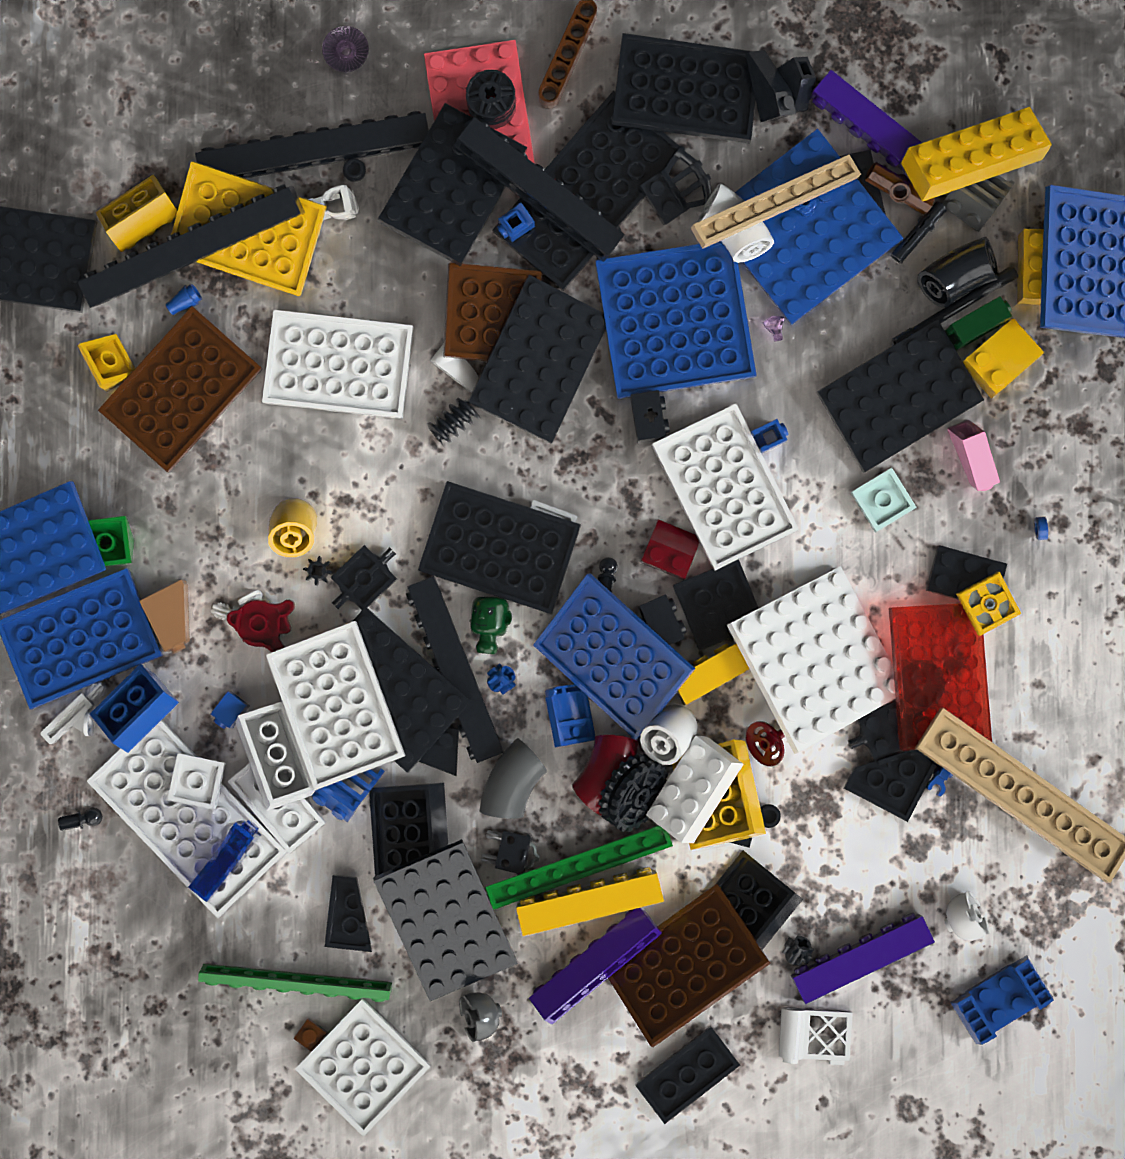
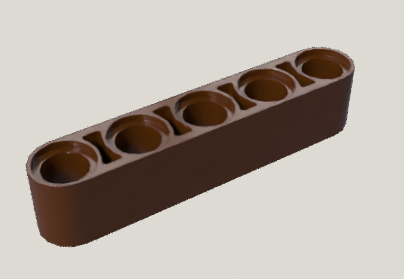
[538,0,597,109]

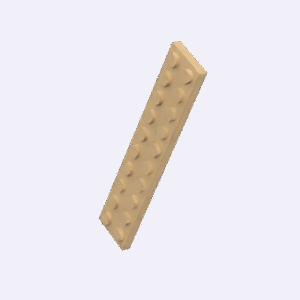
[915,708,1125,883]

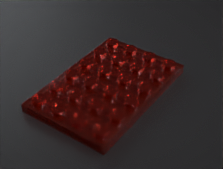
[889,603,992,751]

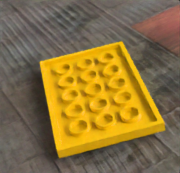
[171,161,327,296]

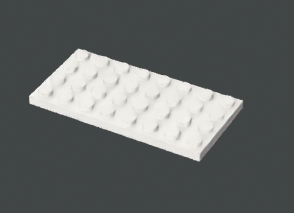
[87,720,287,918]

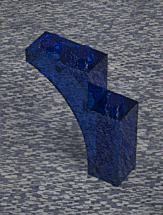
[188,819,261,902]

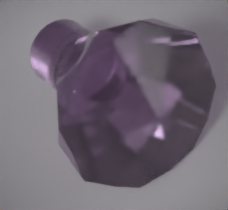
[763,316,785,342]

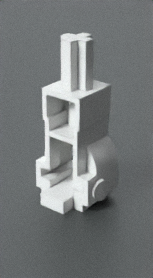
[308,185,359,221]

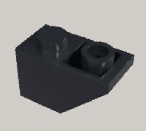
[777,57,816,113]

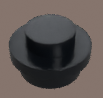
[343,158,366,182]
[760,804,781,828]

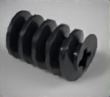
[427,398,481,448]

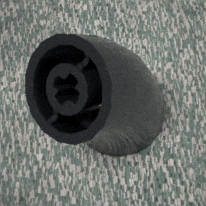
[917,237,999,307]

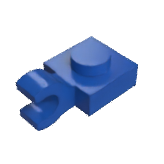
[926,764,953,797]

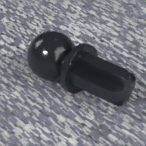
[598,557,618,593]
[58,807,103,831]

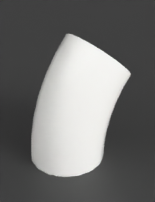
[698,183,774,262]
[640,704,698,765]

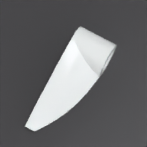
[430,343,479,393]

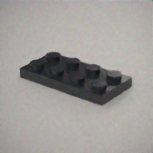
[635,1025,740,1124]

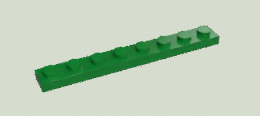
[485,825,673,910]
[198,964,392,1002]

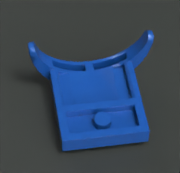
[545,684,595,748]

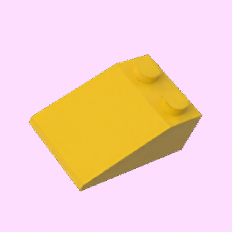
[963,318,1044,398]

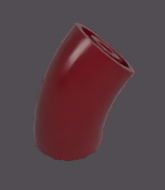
[572,735,639,816]

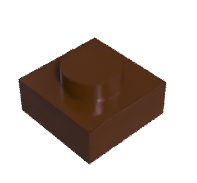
[293,1018,327,1052]

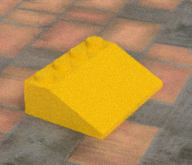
[672,739,766,850]

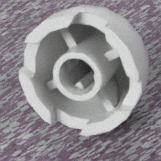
[944,891,989,941]

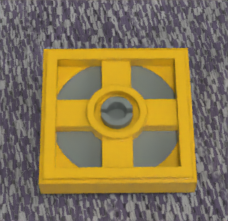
[956,572,1021,636]

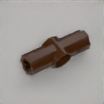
[865,162,935,215]

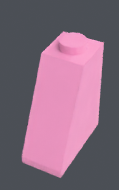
[947,420,1000,491]

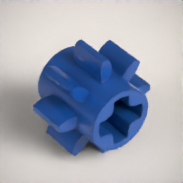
[487,663,516,695]

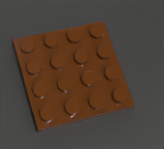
[443,263,542,361]

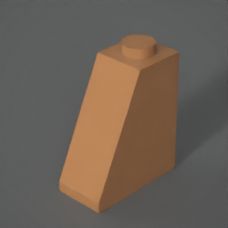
[139,579,190,654]

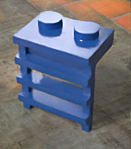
[312,768,385,823]

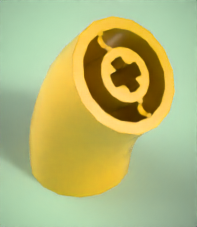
[268,498,317,557]

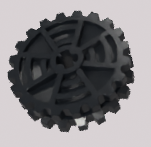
[598,753,668,832]

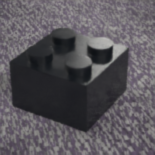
[638,594,687,645]

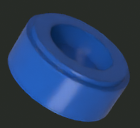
[1034,516,1048,541]

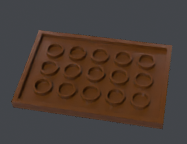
[98,306,262,473]
[608,884,771,1047]

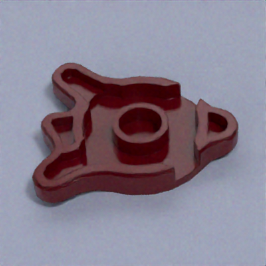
[227,599,295,653]

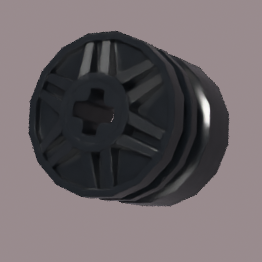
[466,70,516,129]

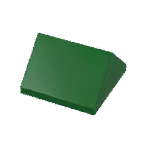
[88,516,134,566]

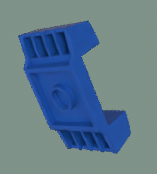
[950,955,1054,1045]

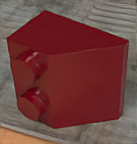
[640,519,700,580]

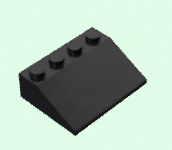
[369,783,448,876]
[715,850,803,950]

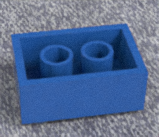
[90,663,179,753]

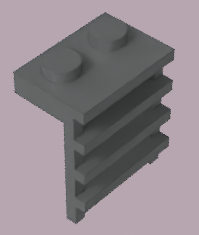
[942,175,1015,232]

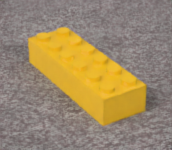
[901,107,1052,202]
[516,867,664,936]

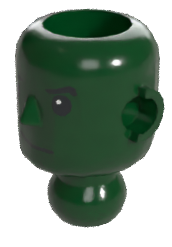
[469,597,512,655]

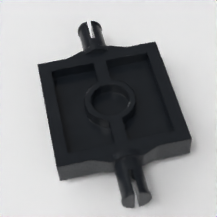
[330,545,398,610]
[848,699,926,761]

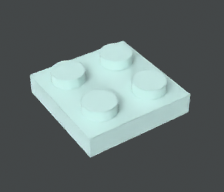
[851,468,917,533]

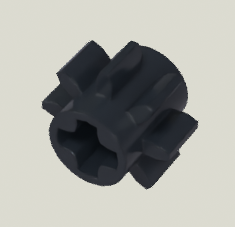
[303,556,333,586]
[782,936,814,966]

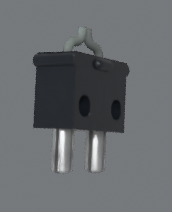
[481,830,540,875]

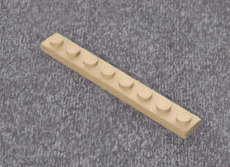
[691,154,861,249]

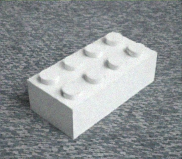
[235,701,315,811]
[646,736,743,843]

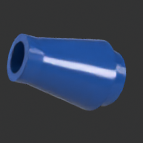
[166,284,202,315]

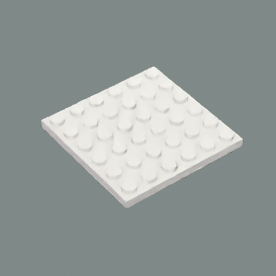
[727,566,906,754]

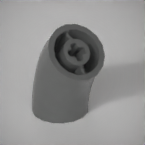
[479,738,547,819]

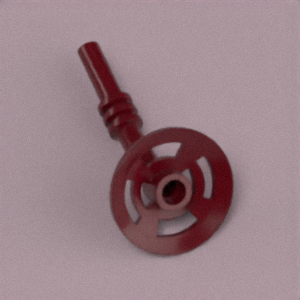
[746,721,785,767]

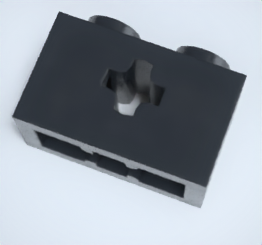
[630,390,670,444]

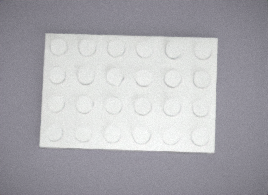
[262,310,414,419]
[652,404,799,571]
[266,621,405,790]

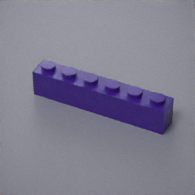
[811,70,922,181]
[529,907,662,1025]
[791,913,935,1004]

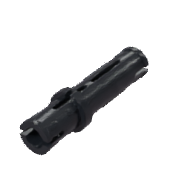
[890,201,947,264]

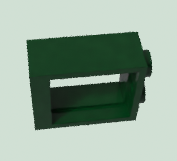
[945,296,1012,351]

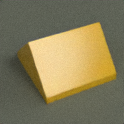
[77,334,135,392]

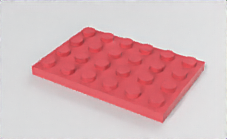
[424,40,535,164]

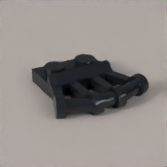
[639,145,712,225]

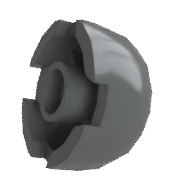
[459,992,502,1042]

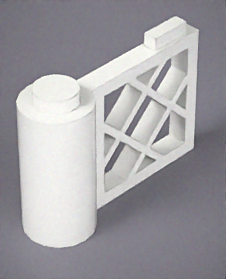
[779,1007,852,1065]

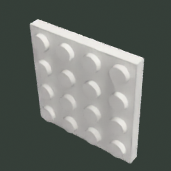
[295,998,431,1137]

